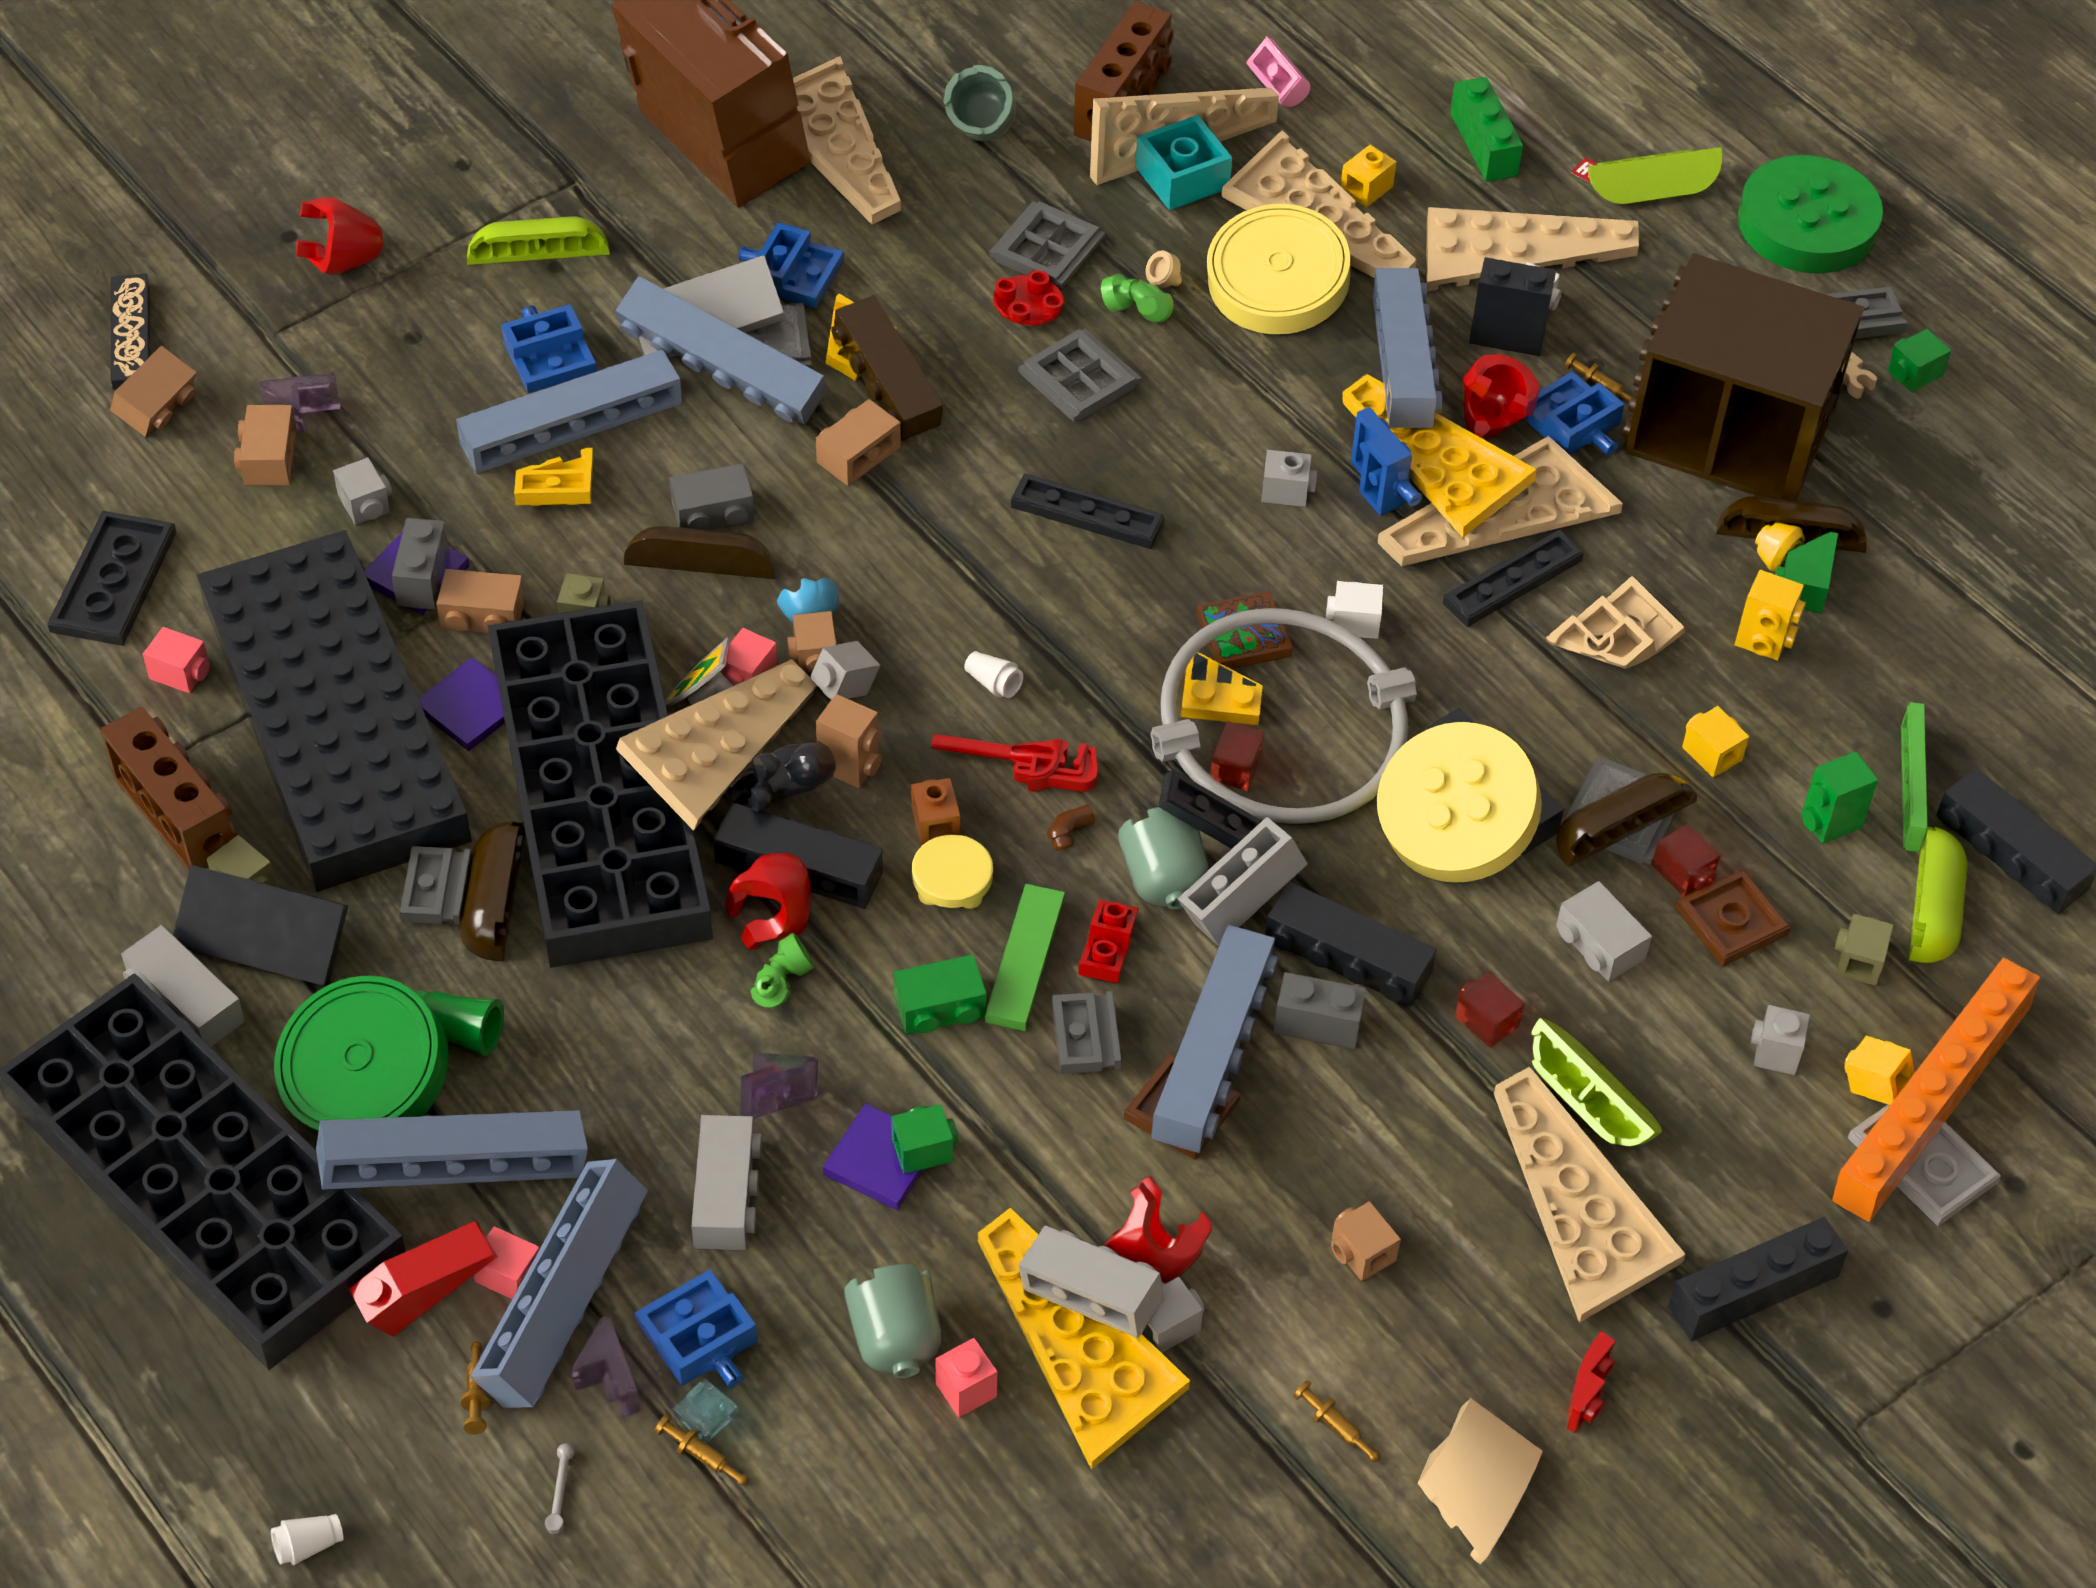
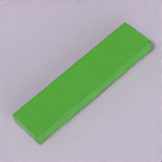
[1901,702,1927,852]
[985,884,1065,1031]

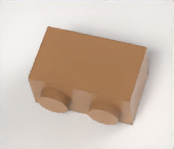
[110,346,197,437]
[816,399,901,486]
[234,405,297,485]
[437,569,525,633]
[816,694,881,788]

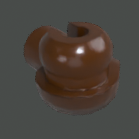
[1047,804,1095,851]

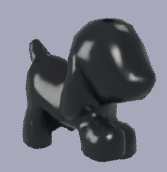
[727,741,836,812]

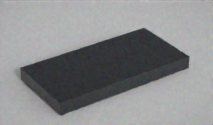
[47,511,177,646]
[173,865,349,986]

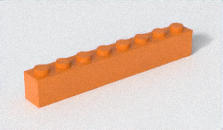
[1832,957,2040,1223]

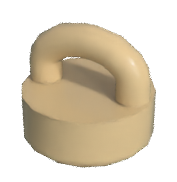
[1146,250,1182,288]

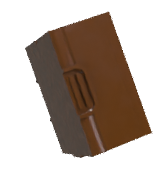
[611,0,812,208]

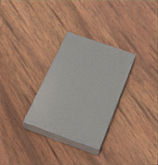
[1848,1105,2001,1226]

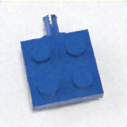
[738,222,844,308]
[501,304,597,393]
[1523,371,1624,456]
[1350,407,1422,516]
[635,1269,758,1389]

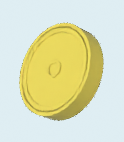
[1207,204,1350,334]
[1377,722,1542,883]

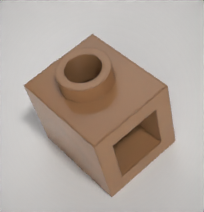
[787,611,836,674]
[1331,1201,1401,1281]

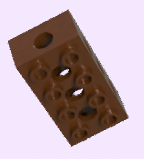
[1074,1,1174,141]
[100,706,238,871]

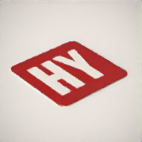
[1571,158,1598,183]

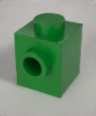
[1887,329,1952,393]
[891,1104,959,1174]

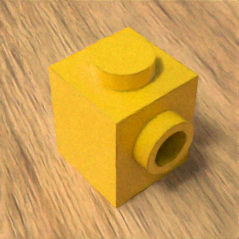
[1341,145,1397,208]
[1682,706,1749,778]
[1845,1036,1915,1105]

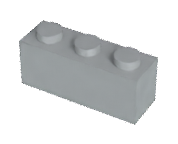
[1178,817,1308,946]
[121,925,245,1047]
[691,1115,762,1250]
[1018,1225,1164,1338]

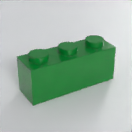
[1450,76,1523,182]

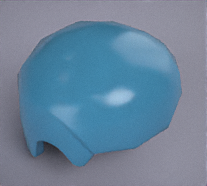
[777,578,840,624]

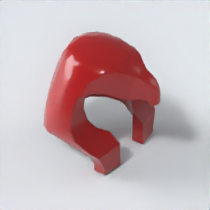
[296,197,384,275]
[1463,354,1540,440]
[725,853,811,950]
[1103,1176,1212,1284]

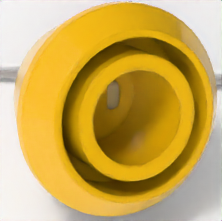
[1755,522,1805,572]

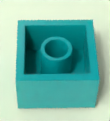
[1135,115,1232,210]

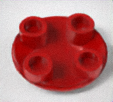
[993,270,1064,326]

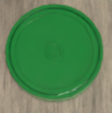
[1738,155,1883,273]
[274,976,449,1136]

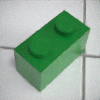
[1801,751,1878,844]
[893,954,987,1035]

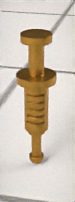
[1564,353,1632,403]
[460,1341,490,1435]
[1293,1380,1379,1462]
[654,1413,748,1485]

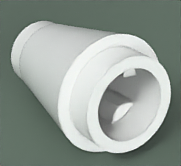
[965,651,1023,698]
[271,1514,343,1566]

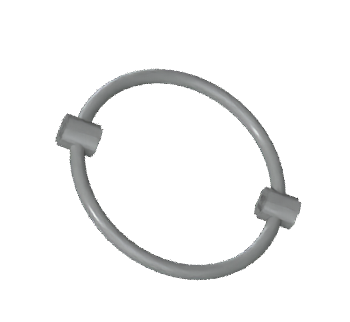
[1150,608,1417,824]

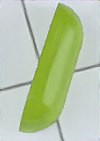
[1588,147,1722,204]
[467,216,610,265]
[1909,827,1968,963]
[1531,1018,1662,1146]

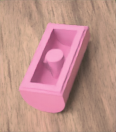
[1246,37,1310,107]

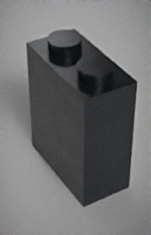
[1469,257,1556,356]

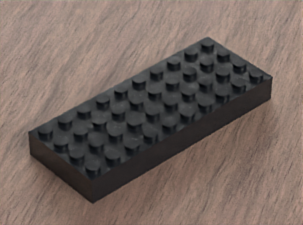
[196,530,472,892]
[487,600,713,968]
[0,973,406,1370]

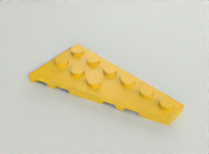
[1343,374,1537,538]
[978,1208,1190,1470]

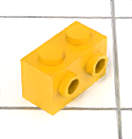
[1734,570,1806,661]

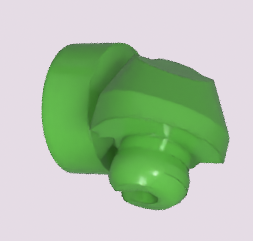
[1101,274,1173,322]
[751,933,815,1008]

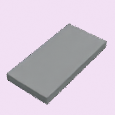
[639,255,786,358]

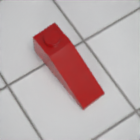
[349,1221,497,1337]

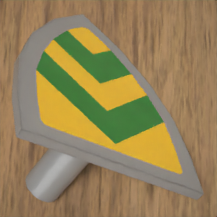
[664,637,734,708]

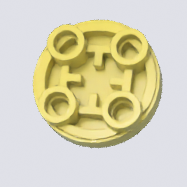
[912,835,993,909]

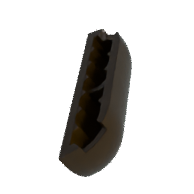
[1716,496,1867,553]
[624,526,775,579]
[1556,773,1697,867]
[459,821,525,961]

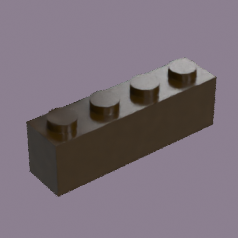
[831,295,943,441]

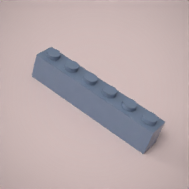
[1373,268,1442,428]
[615,276,828,425]
[456,349,682,474]
[1151,924,1279,1153]
[316,1110,588,1189]
[470,1159,648,1408]

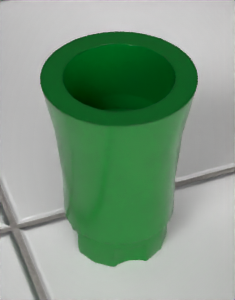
[417,990,504,1056]

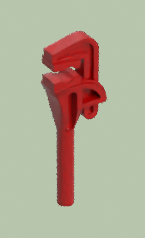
[932,734,1098,792]

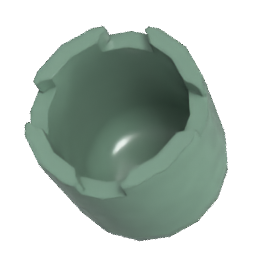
[943,65,1017,142]
[1118,807,1209,909]
[844,1264,941,1378]

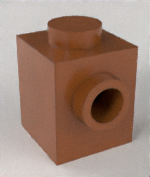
[911,778,960,846]

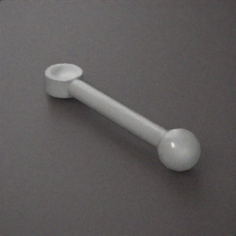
[545,1443,575,1534]

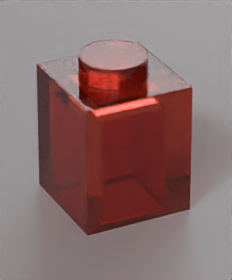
[1211,721,1265,791]
[1652,824,1720,897]
[1455,971,1525,1048]

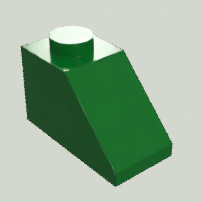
[1775,532,1838,614]

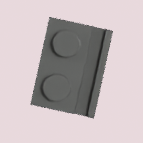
[1826,286,1907,339]
[400,846,472,925]
[1052,991,1121,1074]

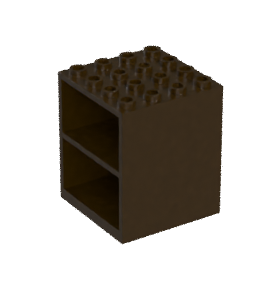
[1622,253,1864,501]

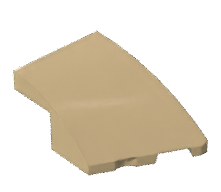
[1546,576,1685,669]
[1418,1398,1543,1564]

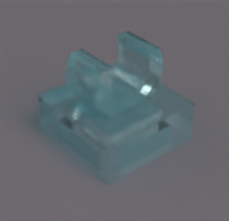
[674,1379,738,1443]

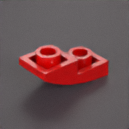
[1078,899,1139,984]
[1567,1331,1615,1433]

